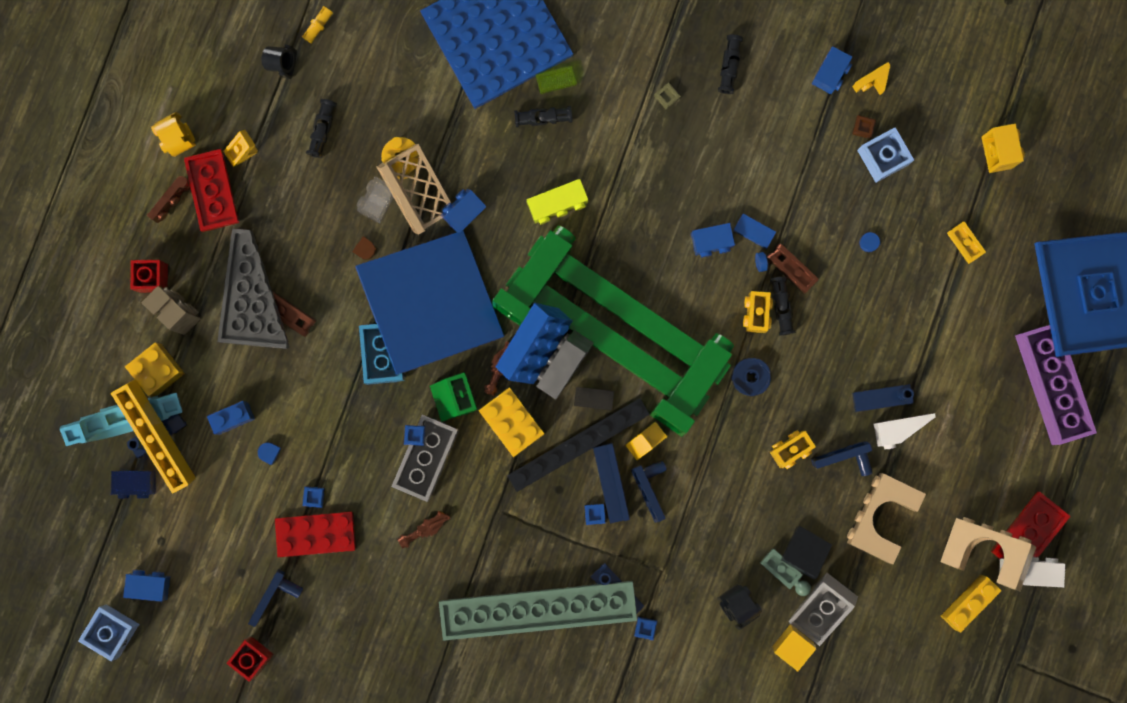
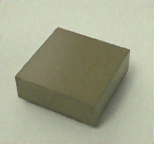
[654,82,681,110]

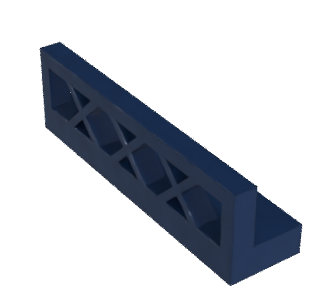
[593,444,630,524]

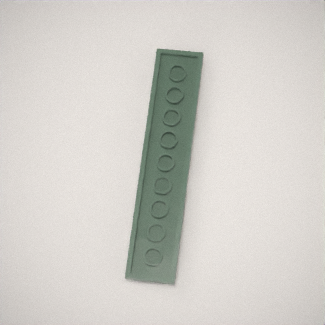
[439,581,637,641]

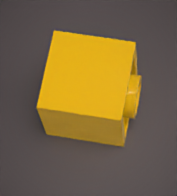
[773,624,816,671]

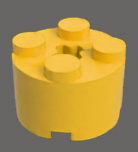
[151,112,196,157]
[381,137,422,179]

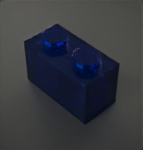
[111,471,156,498]

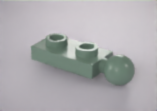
[760,548,811,596]

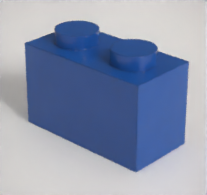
[811,46,852,94]
[440,189,486,233]
[691,223,735,258]
[207,401,255,435]
[123,570,170,601]

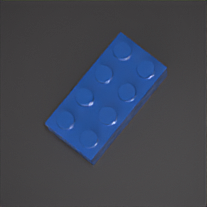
[495,303,572,384]

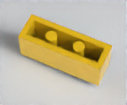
[941,575,1001,633]

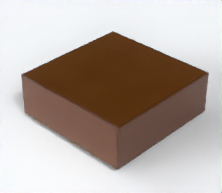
[852,115,876,139]

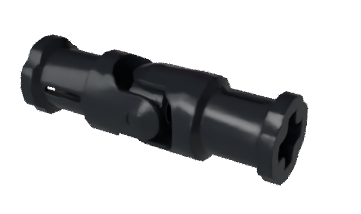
[718,34,743,94]
[306,99,337,158]
[514,106,572,128]
[770,276,796,336]

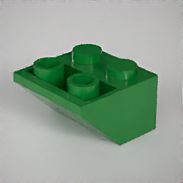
[430,372,478,422]

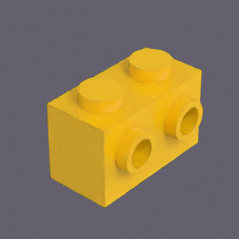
[743,291,773,333]
[770,430,816,469]

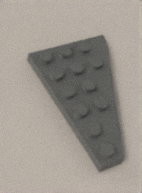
[217,229,290,349]

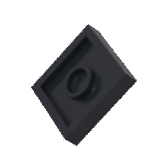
[781,526,832,579]

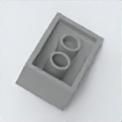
[788,573,858,646]

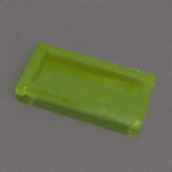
[535,66,577,94]

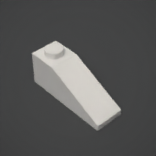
[874,413,935,450]

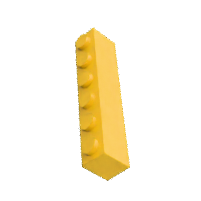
[111,379,196,494]

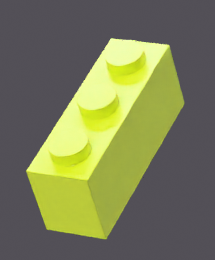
[527,179,588,225]

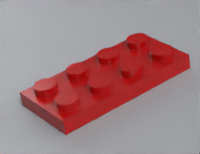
[184,149,239,232]
[990,492,1070,559]
[275,512,356,557]

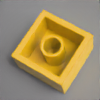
[982,124,1025,173]
[125,342,185,397]

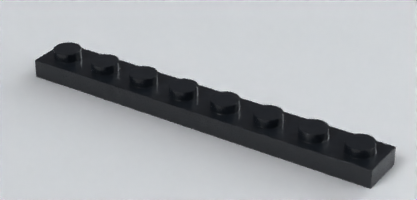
[507,398,650,492]

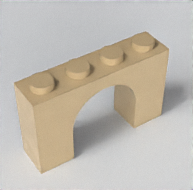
[847,473,926,564]
[940,517,1036,592]

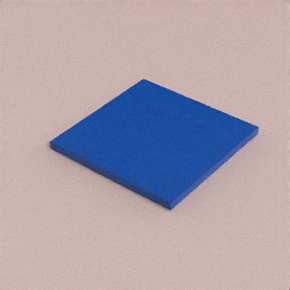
[355,231,504,375]
[1034,232,1127,357]

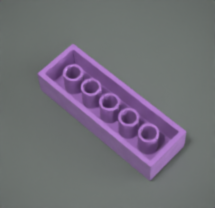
[1015,325,1097,445]

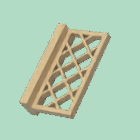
[376,144,451,235]

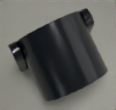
[261,45,297,79]

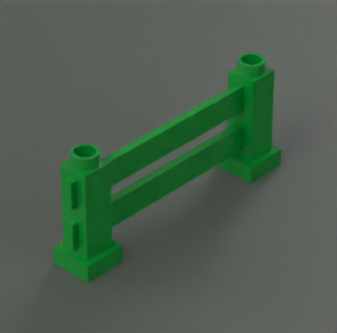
[492,225,734,437]

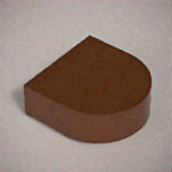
[352,236,376,260]

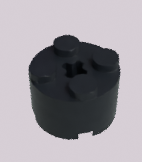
[717,584,762,630]

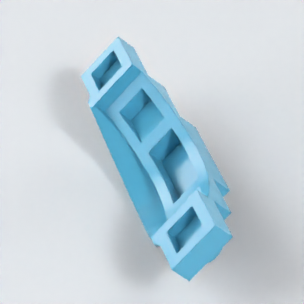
[60,393,182,446]

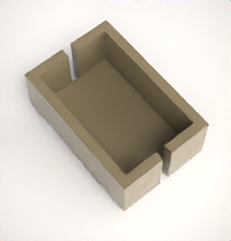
[141,286,201,335]

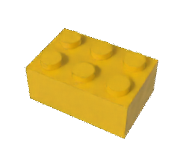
[478,387,544,457]

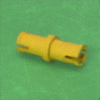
[302,6,333,44]

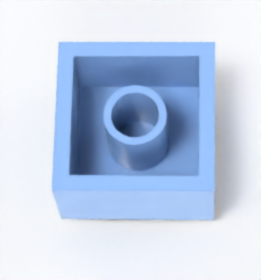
[857,127,914,183]
[78,604,139,661]

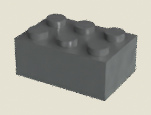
[536,330,593,399]

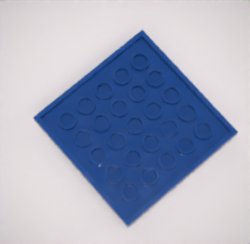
[420,0,573,109]

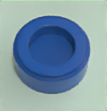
[859,232,880,252]
[755,252,768,272]

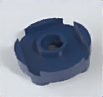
[731,358,771,396]

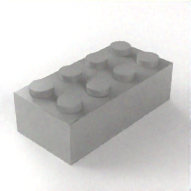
[391,415,459,502]

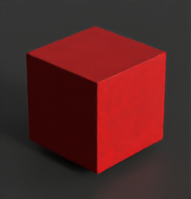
[130,260,168,293]
[226,636,274,682]

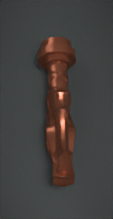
[484,341,510,396]
[397,511,451,549]

